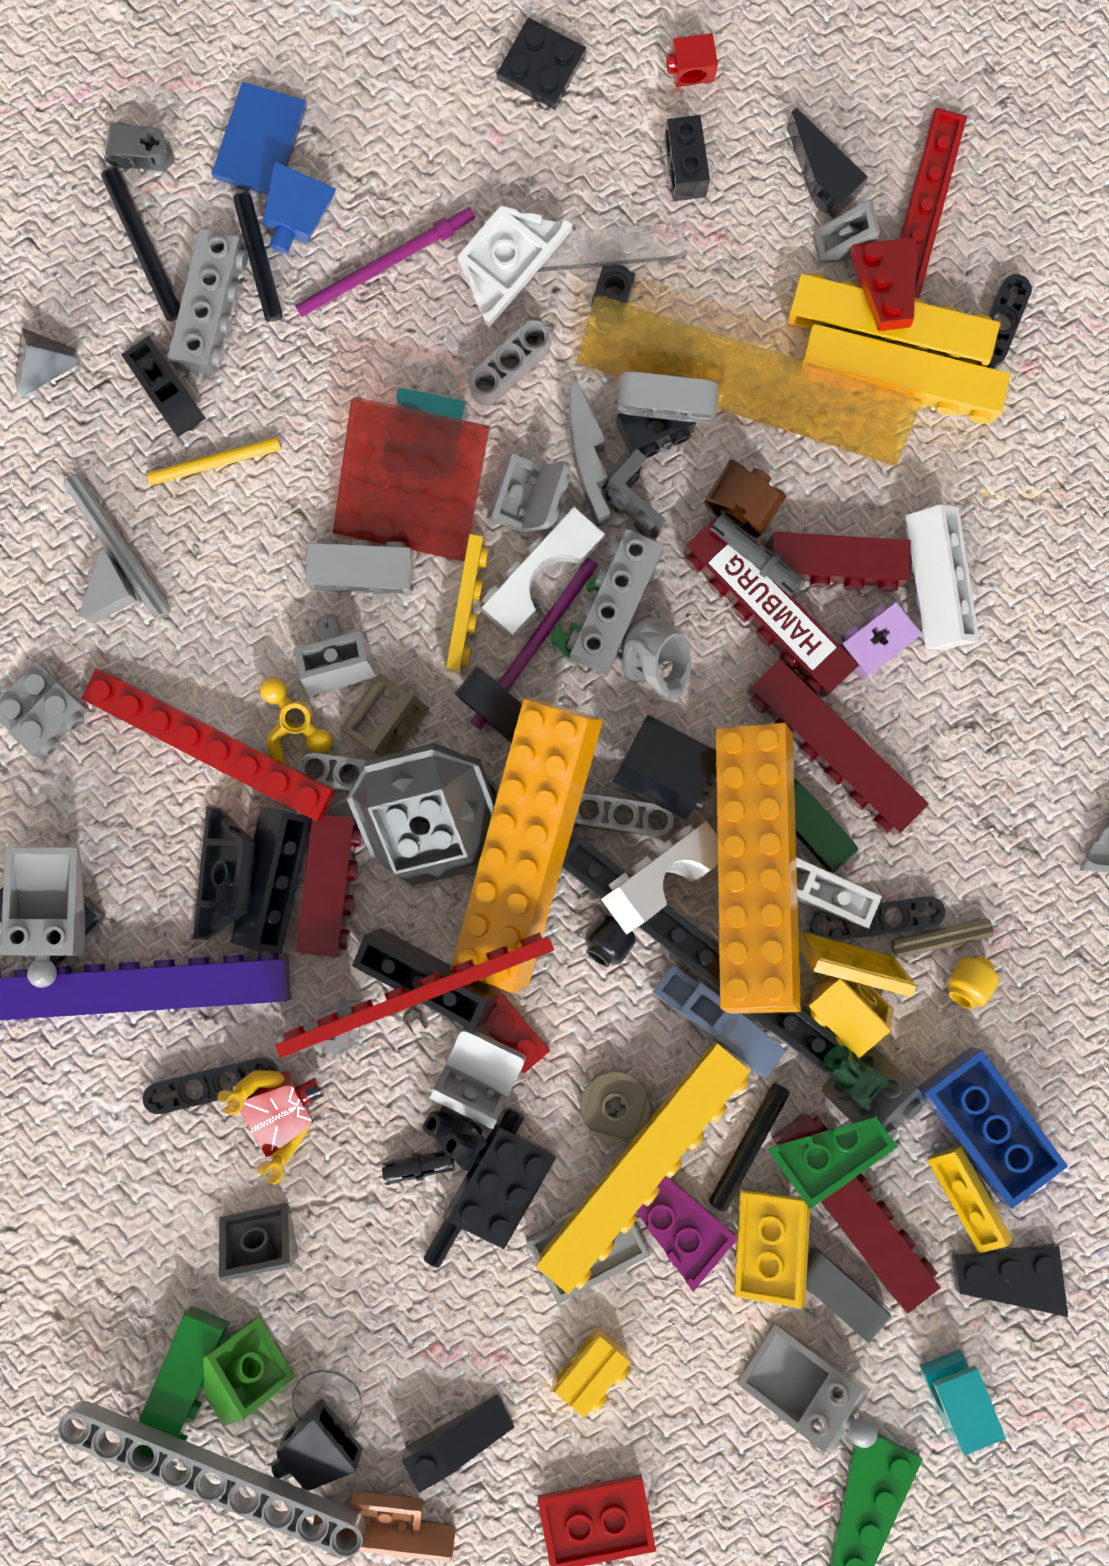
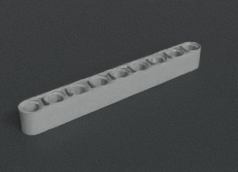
[57,1401,366,1558]

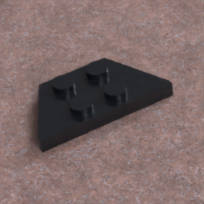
[193,806,255,940]

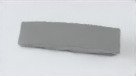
[570,380,611,527]

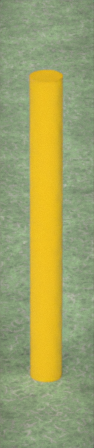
[147,436,281,485]

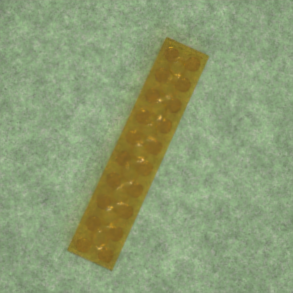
[576,294,922,466]

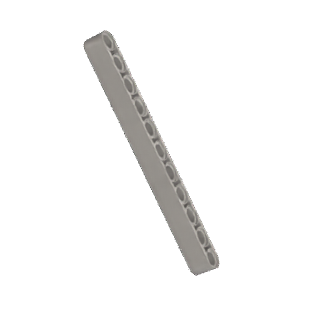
[299,753,673,837]

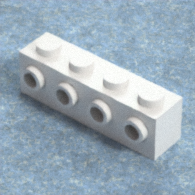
[905,504,980,650]

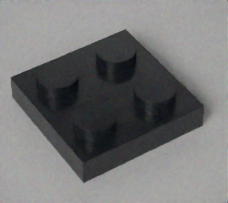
[497,17,586,110]

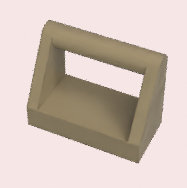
[340,674,430,757]

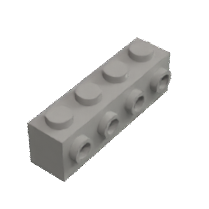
[168,228,248,377]
[567,529,665,676]

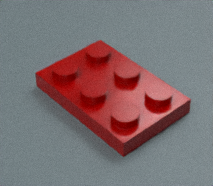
[538,1474,656,1566]

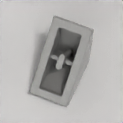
[814,200,880,263]
[79,550,137,624]

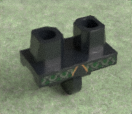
[422,1105,488,1170]

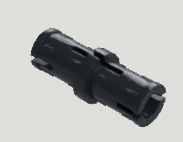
[382,1150,455,1186]

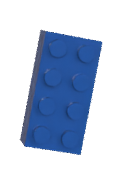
[917,1047,1068,1209]

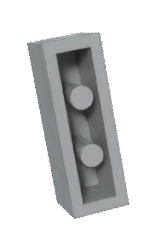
[305,538,414,595]

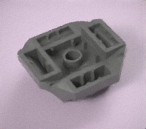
[347,743,496,886]

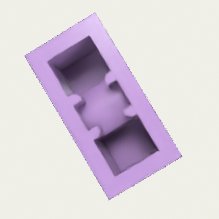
[840,602,922,681]

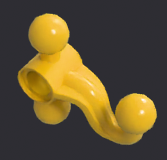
[259,677,333,763]

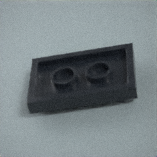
[443,1124,556,1249]

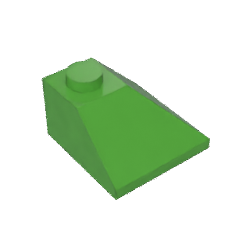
[203,1316,295,1427]

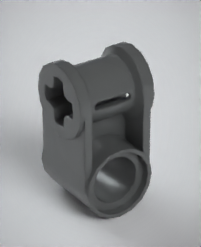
[104,123,174,172]

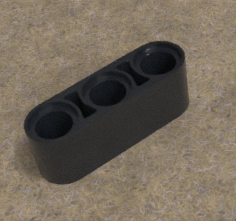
[454,666,522,743]

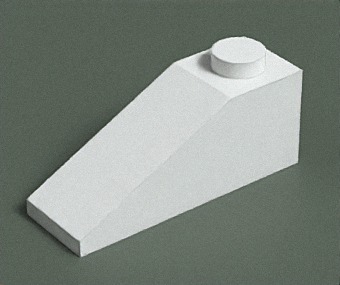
[796,857,882,929]

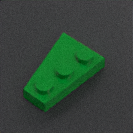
[767,1116,898,1209]

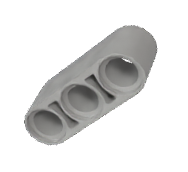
[469,320,550,406]
[617,372,719,423]

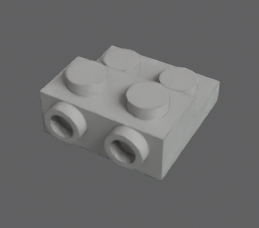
[0,661,89,758]

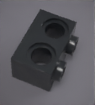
[664,115,710,202]

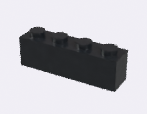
[230,807,312,954]
[352,928,501,1031]

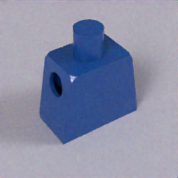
[263,162,336,254]

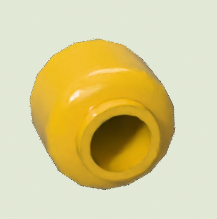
[946,956,1000,1009]

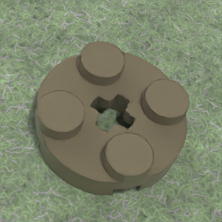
[580,1071,650,1143]

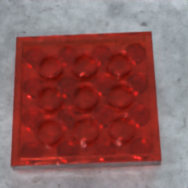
[333,397,490,562]

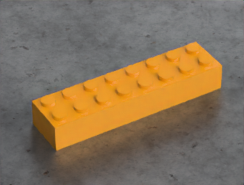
[450,699,603,993]
[716,723,801,1014]

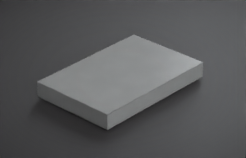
[526,1215,651,1304]

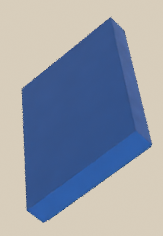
[211,82,307,195]

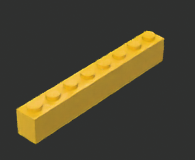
[535,1040,751,1295]

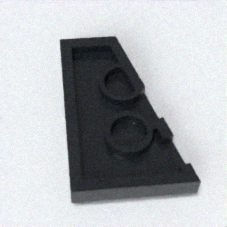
[952,1243,1069,1317]

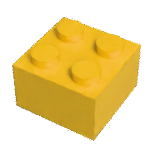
[809,975,894,1058]

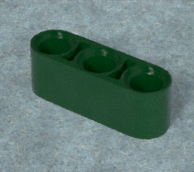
[794,778,859,874]

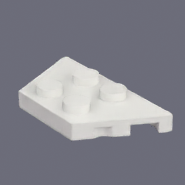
[457,206,572,327]

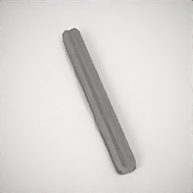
[64,474,170,619]

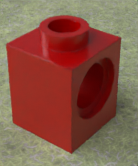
[666,33,718,87]

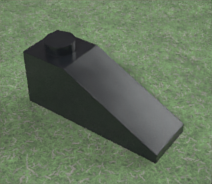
[787,107,868,218]
[121,336,206,437]
[402,1394,515,1493]

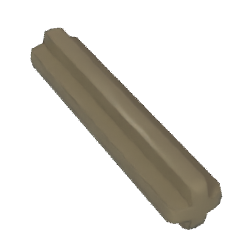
[891,919,994,958]

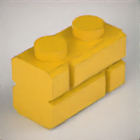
[552,1327,631,1418]

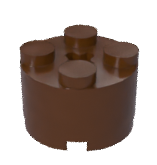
[704,459,787,538]

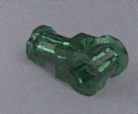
[823,1045,890,1112]

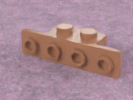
[311,1491,456,1562]

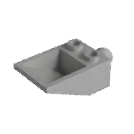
[0,847,85,988]
[737,1324,878,1452]

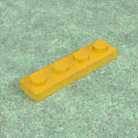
[446,534,489,675]

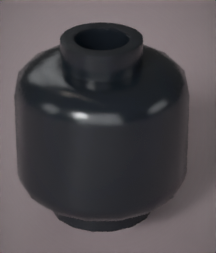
[585,915,636,967]

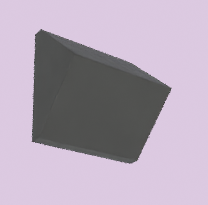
[219,1203,299,1282]

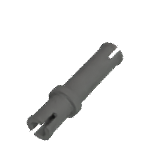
[710,513,805,596]

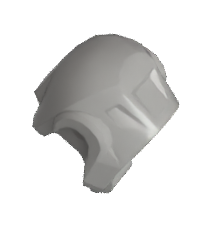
[622,617,691,700]

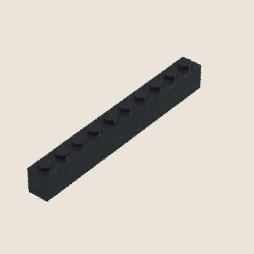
[562,835,856,1081]

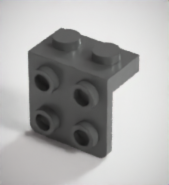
[606,449,666,539]
[822,1046,925,1139]

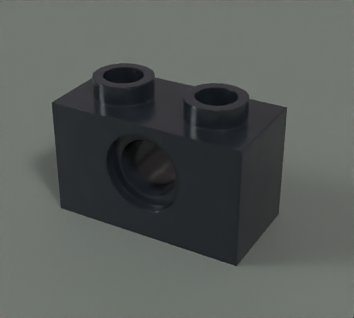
[616,413,696,458]

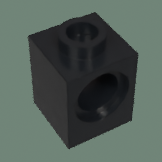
[591,264,636,324]

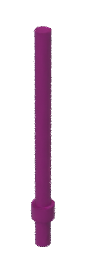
[295,207,475,317]
[470,558,598,730]

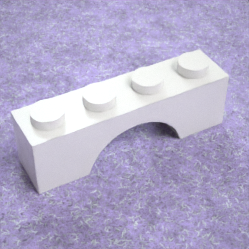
[482,507,605,640]
[601,821,718,934]

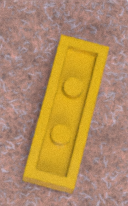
[927,1145,1013,1253]

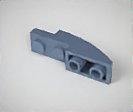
[652,964,786,1080]

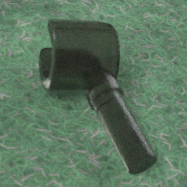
[403,1005,428,1033]

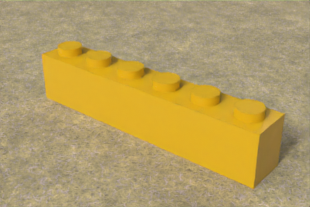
[788,273,1001,367]
[798,324,1011,424]

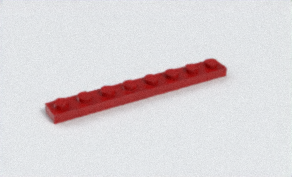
[81,668,336,821]
[275,932,555,1058]

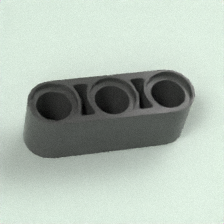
[806,1247,892,1343]

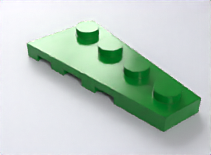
[829,1434,923,1566]

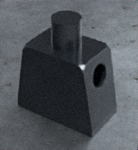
[271,1399,363,1491]

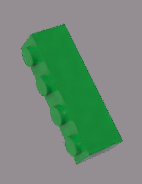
[138,1306,231,1457]

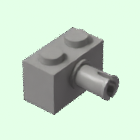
[294,614,377,695]

